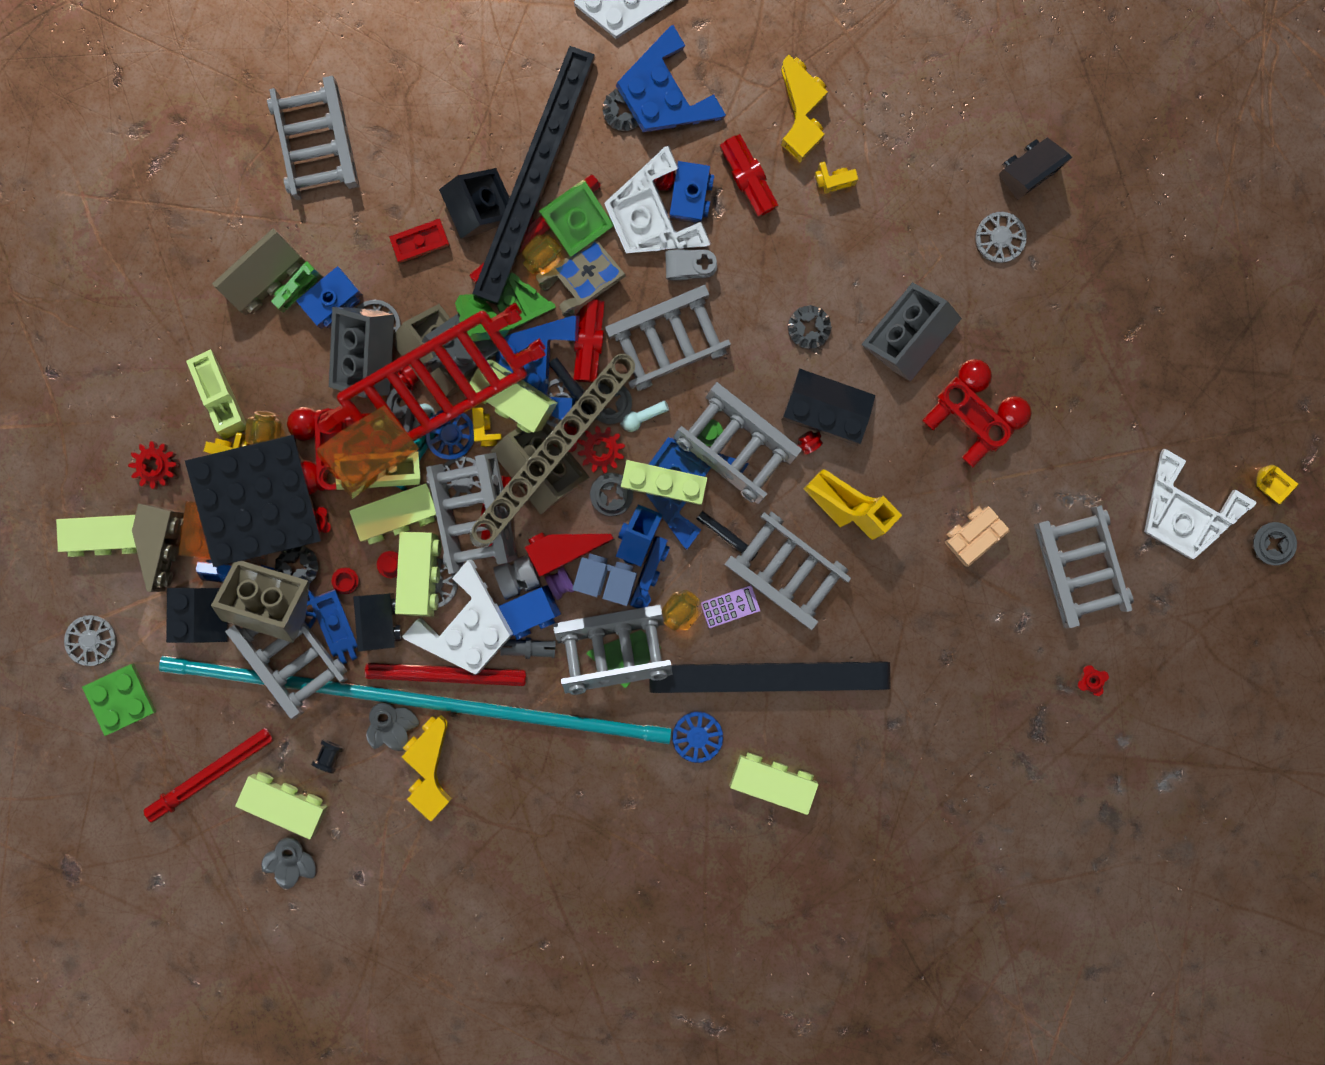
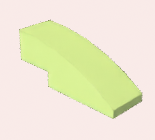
[186,349,248,440]

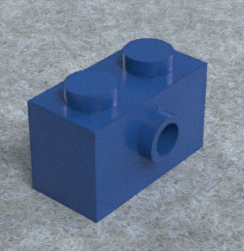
[670,161,714,223]
[296,266,363,329]
[616,504,663,567]
[498,585,561,640]

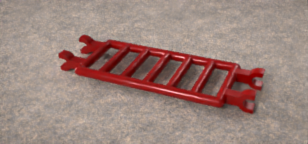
[319,303,546,456]

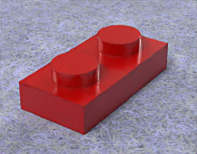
[389,218,450,263]

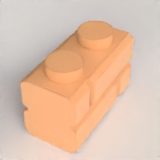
[945,506,1010,567]

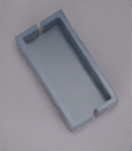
[572,553,638,606]

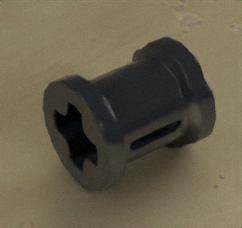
[311,739,344,774]

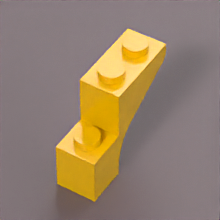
[781,55,828,163]
[803,469,902,540]
[402,715,452,822]

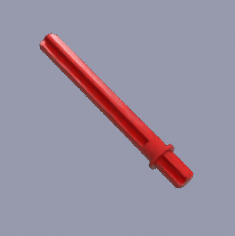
[143,728,273,823]

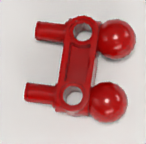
[922,359,1032,468]
[287,407,373,495]

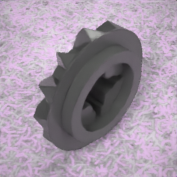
[603,88,638,131]
[788,305,832,349]
[596,383,632,424]
[590,473,633,516]
[1252,522,1297,565]
[274,546,318,583]

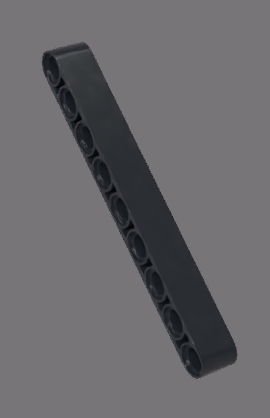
[649,661,891,693]

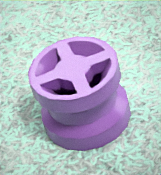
[545,567,574,600]

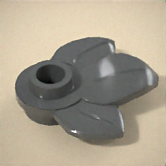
[366,703,420,751]
[261,838,316,890]

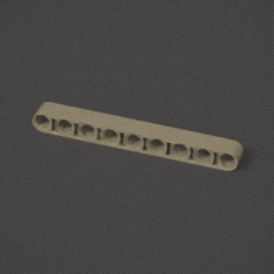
[469,354,635,548]

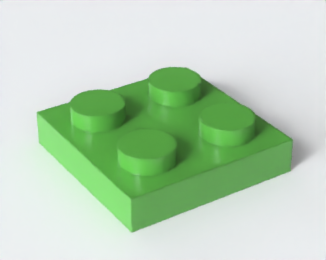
[539,180,614,257]
[82,663,156,736]

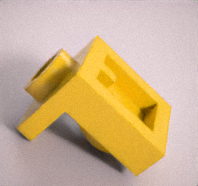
[815,161,858,194]
[472,408,503,447]
[203,432,249,454]

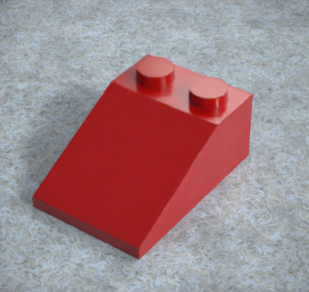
[525,532,615,577]

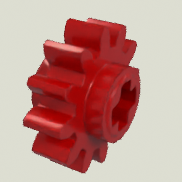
[577,426,625,474]
[128,441,179,489]

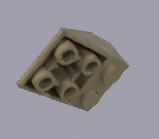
[132,504,186,592]

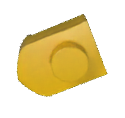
[1256,465,1299,506]

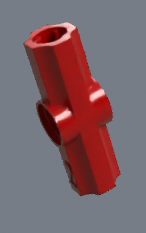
[720,134,778,217]
[573,299,605,383]

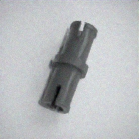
[500,637,556,659]

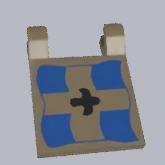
[536,239,626,318]

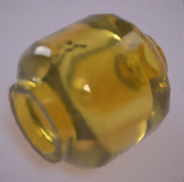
[522,234,562,274]
[245,411,282,445]
[662,590,702,631]

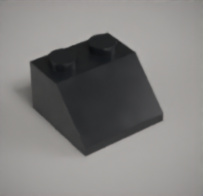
[999,137,1072,200]
[439,168,509,239]
[166,588,229,643]
[353,593,402,652]

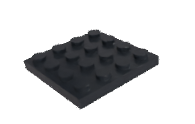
[185,434,322,567]

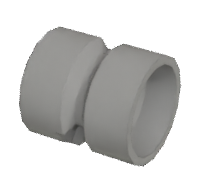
[493,554,541,600]

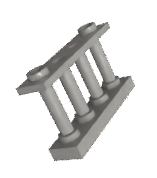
[267,76,360,200]
[605,285,731,391]
[673,382,802,504]
[426,453,518,574]
[1034,505,1134,628]
[724,512,851,630]
[553,605,673,695]
[225,622,348,719]

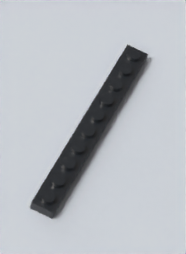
[472,45,595,305]

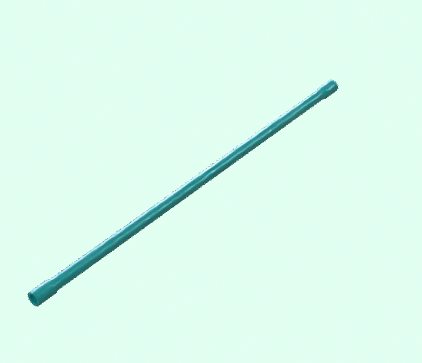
[159,656,672,744]

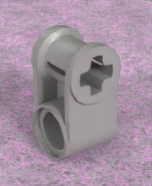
[665,249,717,280]

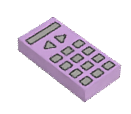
[700,585,760,628]

